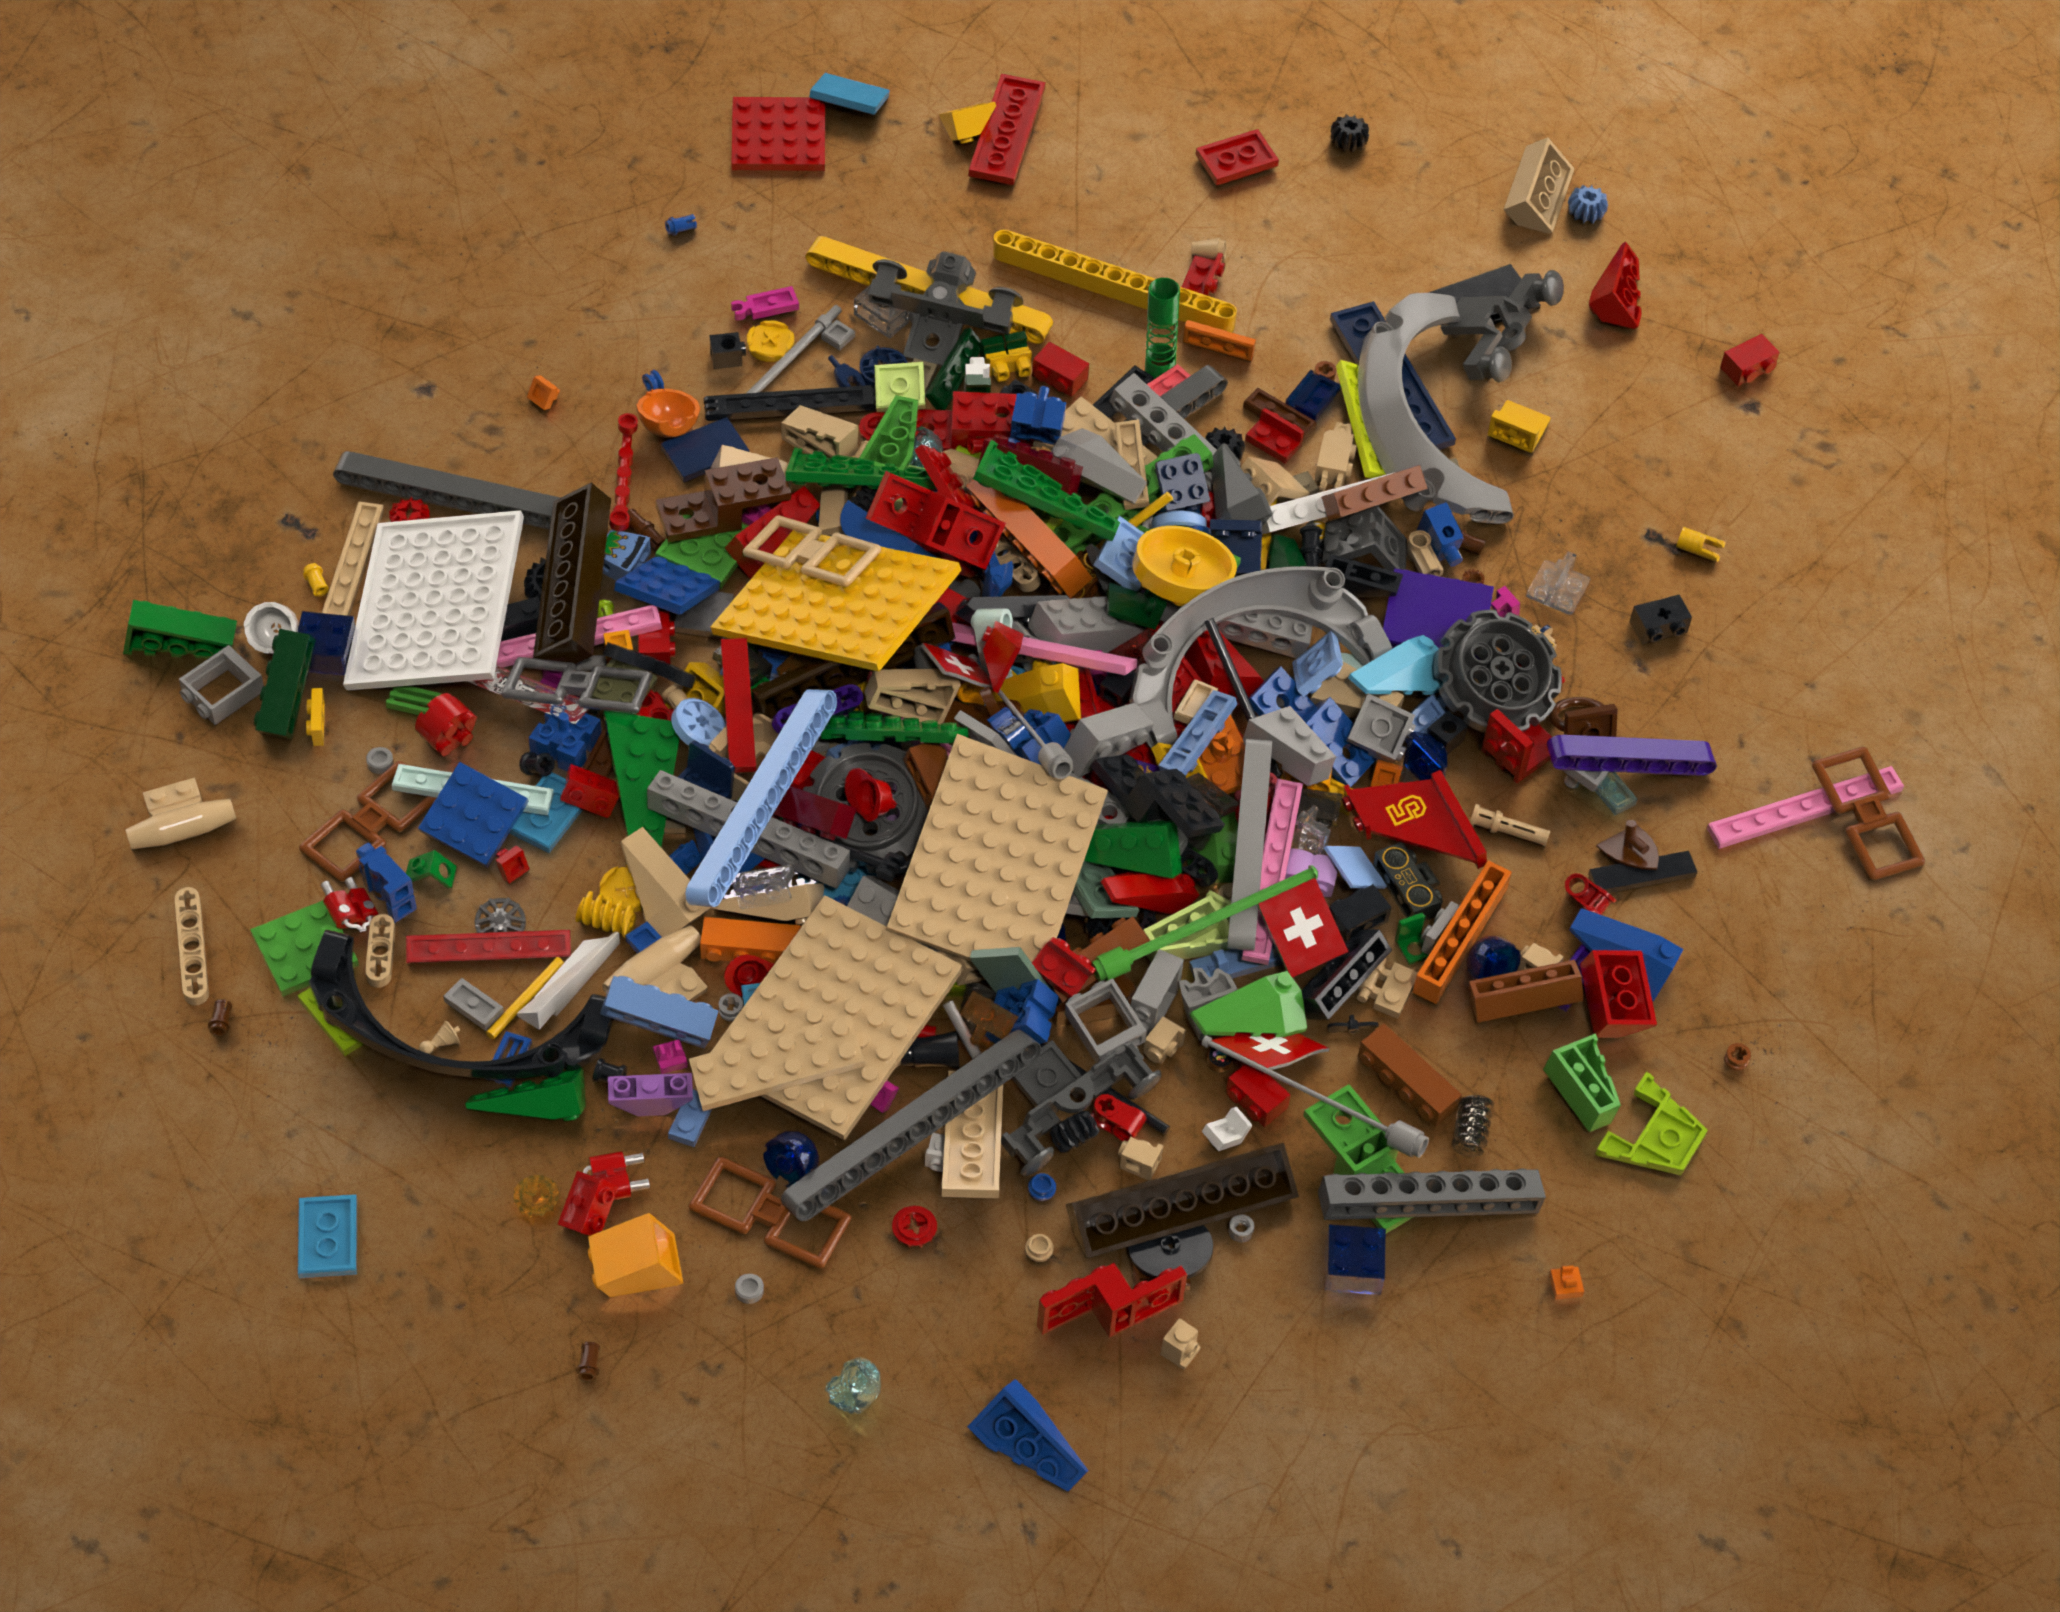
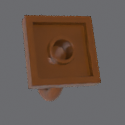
[1549,697,1618,737]

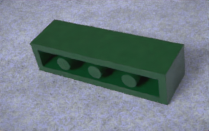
[254,629,316,740]

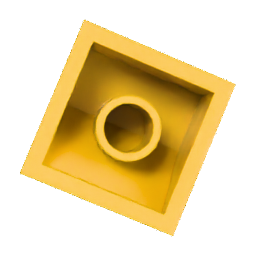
[665,662,726,718]

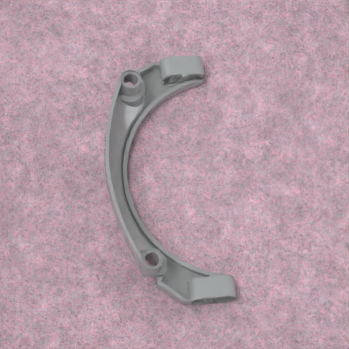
[1358,293,1514,524]
[1129,566,1392,748]

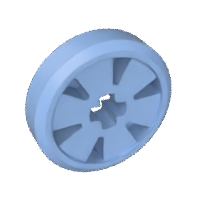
[1152,511,1207,529]
[671,698,726,747]

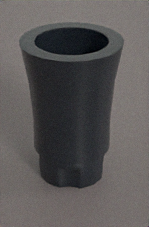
[901,1030,960,1069]

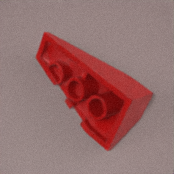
[1101,871,1200,915]

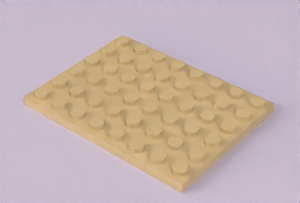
[886,734,1108,962]
[710,895,963,1140]

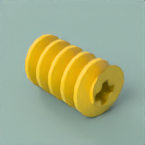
[575,891,636,938]

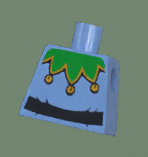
[603,530,651,581]

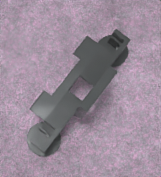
[1440,270,1564,383]
[1001,1040,1161,1177]

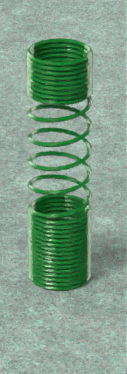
[1145,277,1180,379]

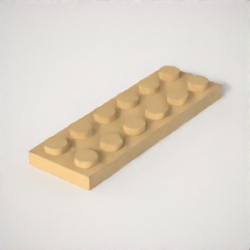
[689,1015,865,1111]
[942,1071,1003,1198]

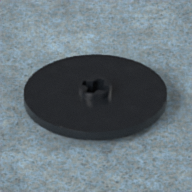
[1128,1225,1213,1279]

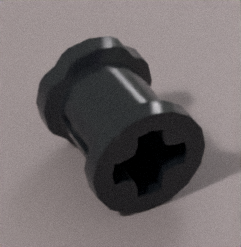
[519,752,555,776]
[593,1058,627,1083]

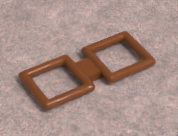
[1812,747,1925,881]
[299,760,436,882]
[689,1156,852,1269]

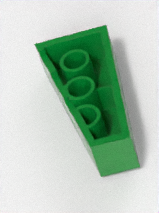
[123,600,237,659]
[1084,820,1182,879]

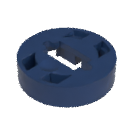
[859,346,908,389]

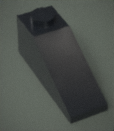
[1326,554,1403,598]

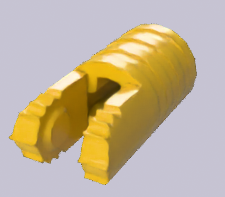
[1676,527,1726,562]

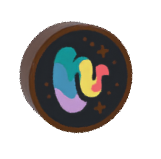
[1207,1047,1234,1073]

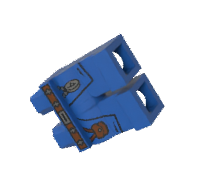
[356,843,417,923]

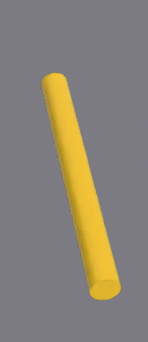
[1095,491,1173,548]
[486,957,564,1039]

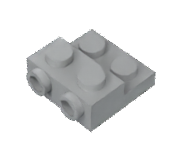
[1346,693,1416,763]

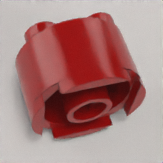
[415,693,477,756]

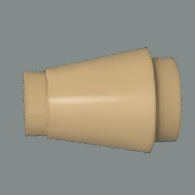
[1191,238,1227,260]

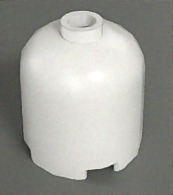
[244,602,299,653]

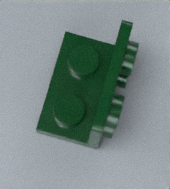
[1107,583,1167,630]

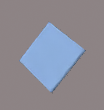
[1324,846,1387,889]

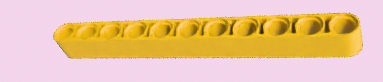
[993,230,1237,332]
[805,236,1053,344]

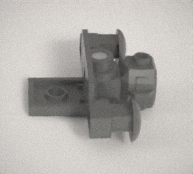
[868,251,1023,369]

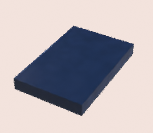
[661,417,750,483]

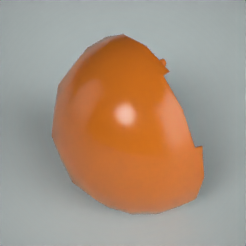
[636,389,700,438]

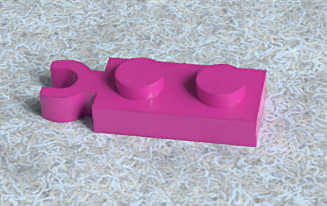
[731,286,799,320]

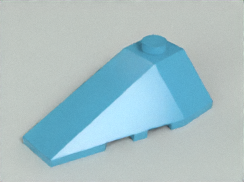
[1348,635,1443,695]

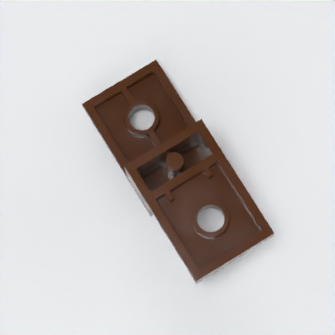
[656,457,791,542]

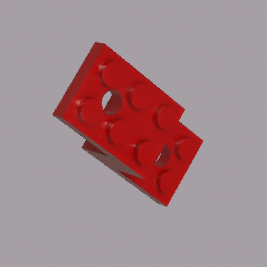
[913,391,1017,453]
[914,444,978,578]
[866,471,1006,570]
[1037,1263,1187,1338]

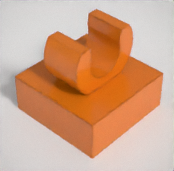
[527,375,560,410]
[1371,759,1403,787]
[1549,1265,1584,1300]

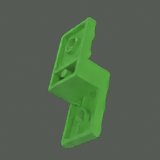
[1303,1084,1413,1235]

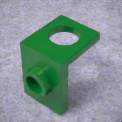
[406,850,457,889]
[1395,913,1429,965]

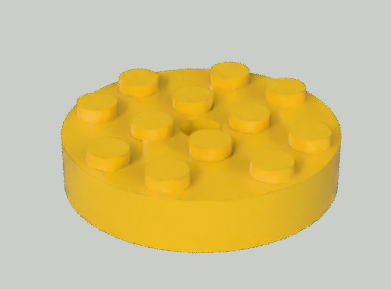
[1132,526,1237,606]

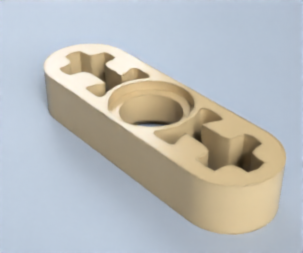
[365,914,396,988]

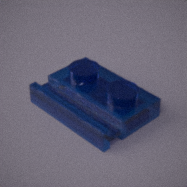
[1285,370,1341,421]

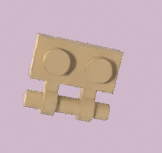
[1357,958,1418,1019]

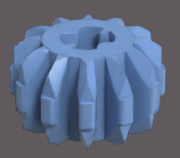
[1568,185,1608,224]

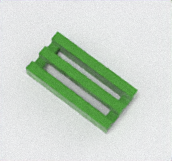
[386,686,442,715]

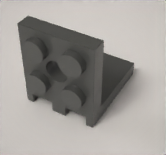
[1323,505,1408,572]

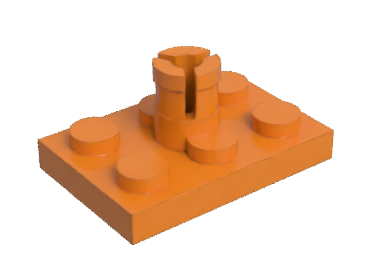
[1182,714,1245,800]

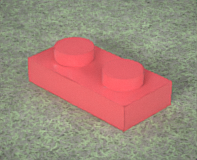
[1147,364,1191,396]

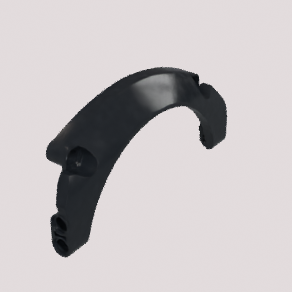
[309,930,614,1079]

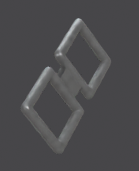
[501,657,653,714]

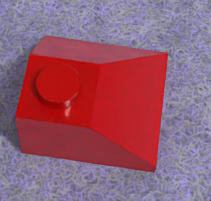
[981,621,1024,693]

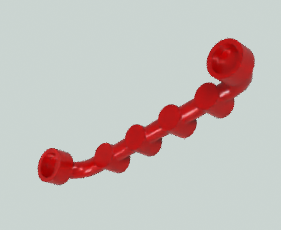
[609,413,638,532]

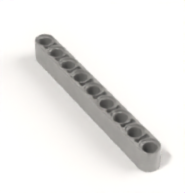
[1227,739,1273,951]

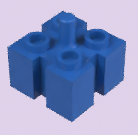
[1010,386,1066,445]
[529,705,602,771]
[1014,709,1071,765]
[985,979,1059,1044]

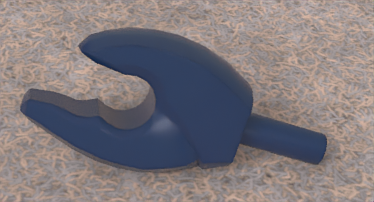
[828,355,866,387]

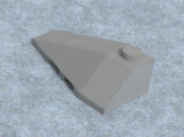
[1051,428,1147,504]

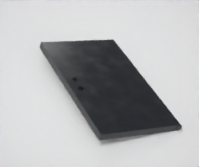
[1428,264,1541,338]

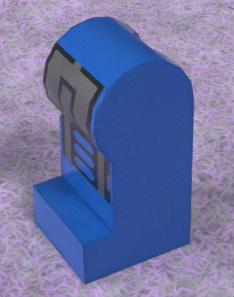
[987,707,1031,751]

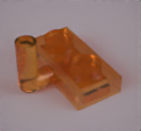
[960,991,1018,1051]

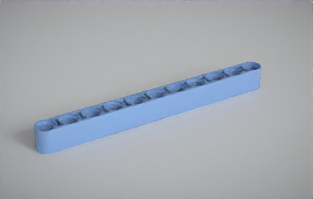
[685,689,837,907]

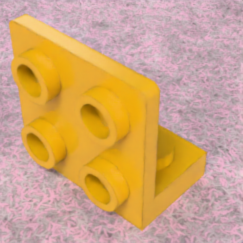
[1487,400,1551,453]

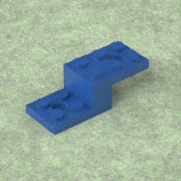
[1249,666,1376,787]

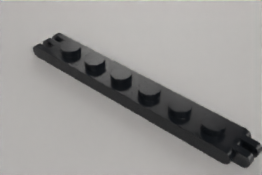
[703,385,876,421]

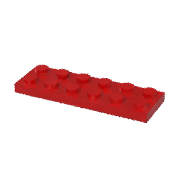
[968,73,1046,185]

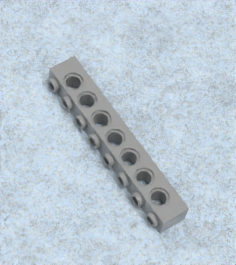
[647,770,850,889]

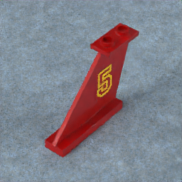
[1341,770,1487,869]

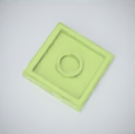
[874,362,926,412]

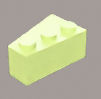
[1143,895,1230,963]

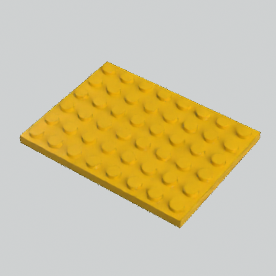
[710,530,961,672]

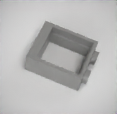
[179,645,264,725]
[1131,949,1184,1036]
[1065,978,1147,1064]

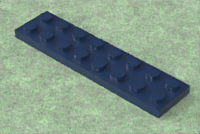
[1330,301,1456,450]

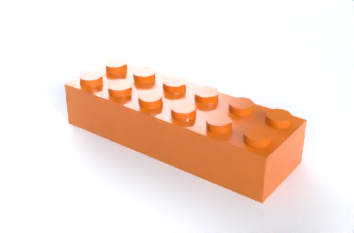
[966,480,1093,599]

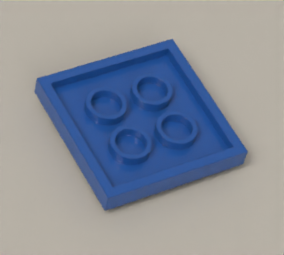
[614,557,720,615]
[418,762,529,868]

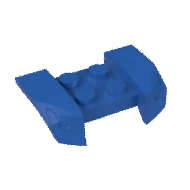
[969,512,1013,597]

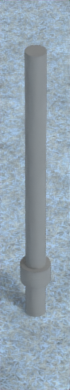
[746,305,842,393]

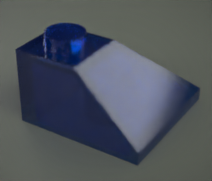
[1403,731,1447,781]

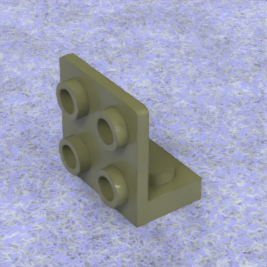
[588,658,657,715]

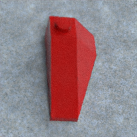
[1588,242,1642,329]

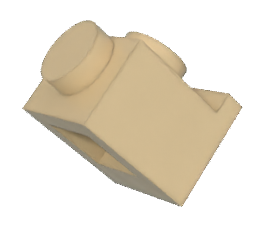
[1518,943,1564,971]
[1143,1017,1186,1064]
[1118,1137,1163,1180]
[1161,1318,1201,1370]

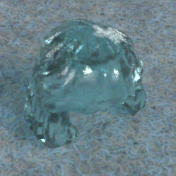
[825,1357,881,1414]

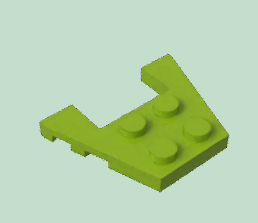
[1595,1072,1708,1176]

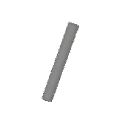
[943,1000,981,1060]

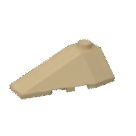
[620,827,711,937]
[711,883,824,925]

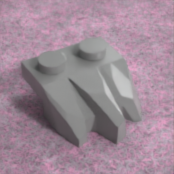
[1179,968,1238,1041]

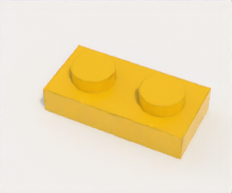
[306,688,325,746]

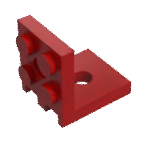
[1481,709,1552,783]

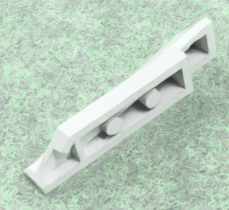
[517,932,620,1030]

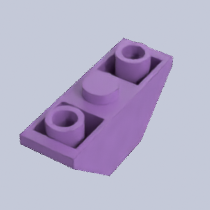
[608,1073,693,1116]

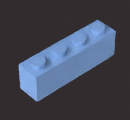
[600,976,719,1049]

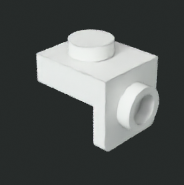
[1202,1107,1252,1151]

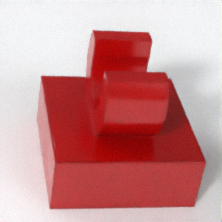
[496,845,530,884]

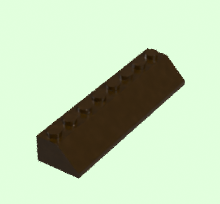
[533,482,611,664]
[751,602,956,720]
[1066,1143,1299,1258]

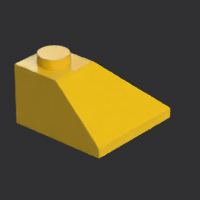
[939,102,996,144]

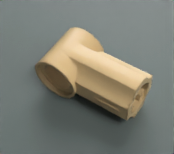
[1407,530,1443,577]

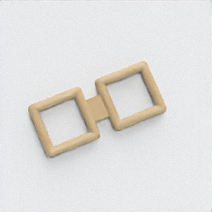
[743,515,881,587]

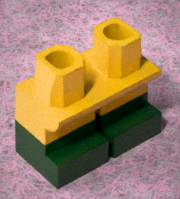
[980,331,1032,382]

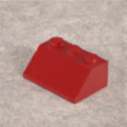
[1580,950,1657,1038]

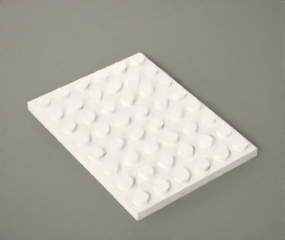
[343,510,524,690]

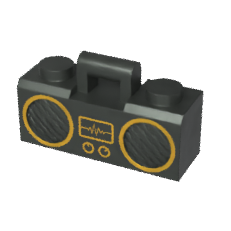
[1373,842,1443,922]

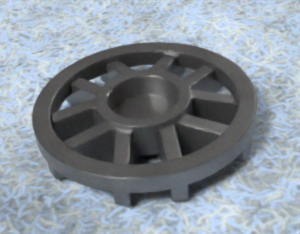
[475,898,526,933]

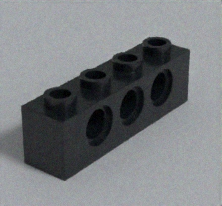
[1302,929,1392,1020]

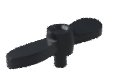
[1327,1015,1379,1034]

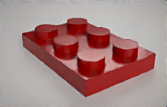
[1196,129,1279,186]

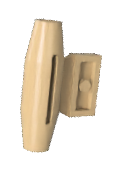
[125,778,236,850]
[602,925,708,1001]

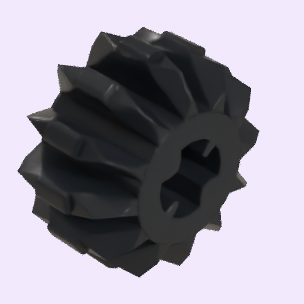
[1330,114,1369,153]
[1205,426,1245,461]
[1050,1111,1099,1153]

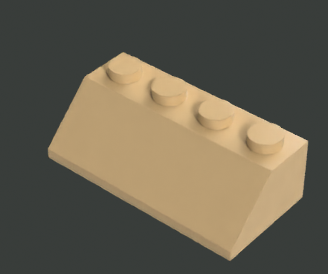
[1504,137,1574,234]

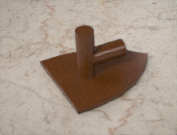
[1596,820,1659,870]

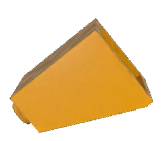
[588,1213,684,1297]

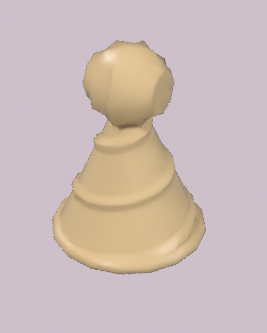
[419,1021,460,1054]

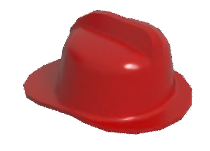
[845,768,897,822]
[724,954,774,997]

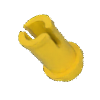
[303,563,329,597]

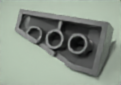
[1212,444,1273,526]

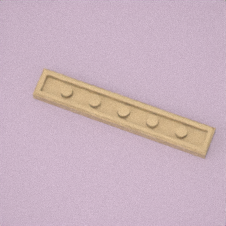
[320,501,384,628]

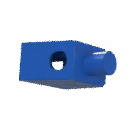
[1416,502,1463,567]

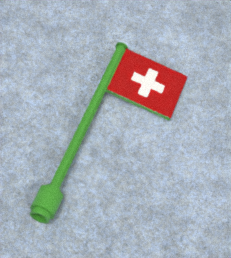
[1091,865,1349,982]

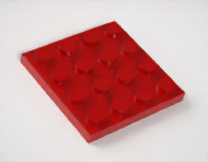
[731,97,825,171]

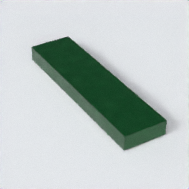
[925,328,981,410]

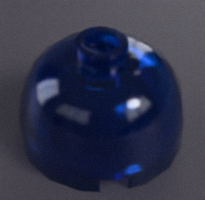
[1466,936,1521,980]
[763,1131,819,1187]

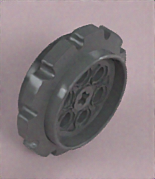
[1434,610,1562,733]
[803,743,928,873]

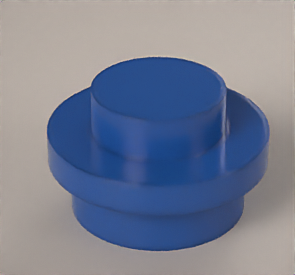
[1028,1173,1056,1201]

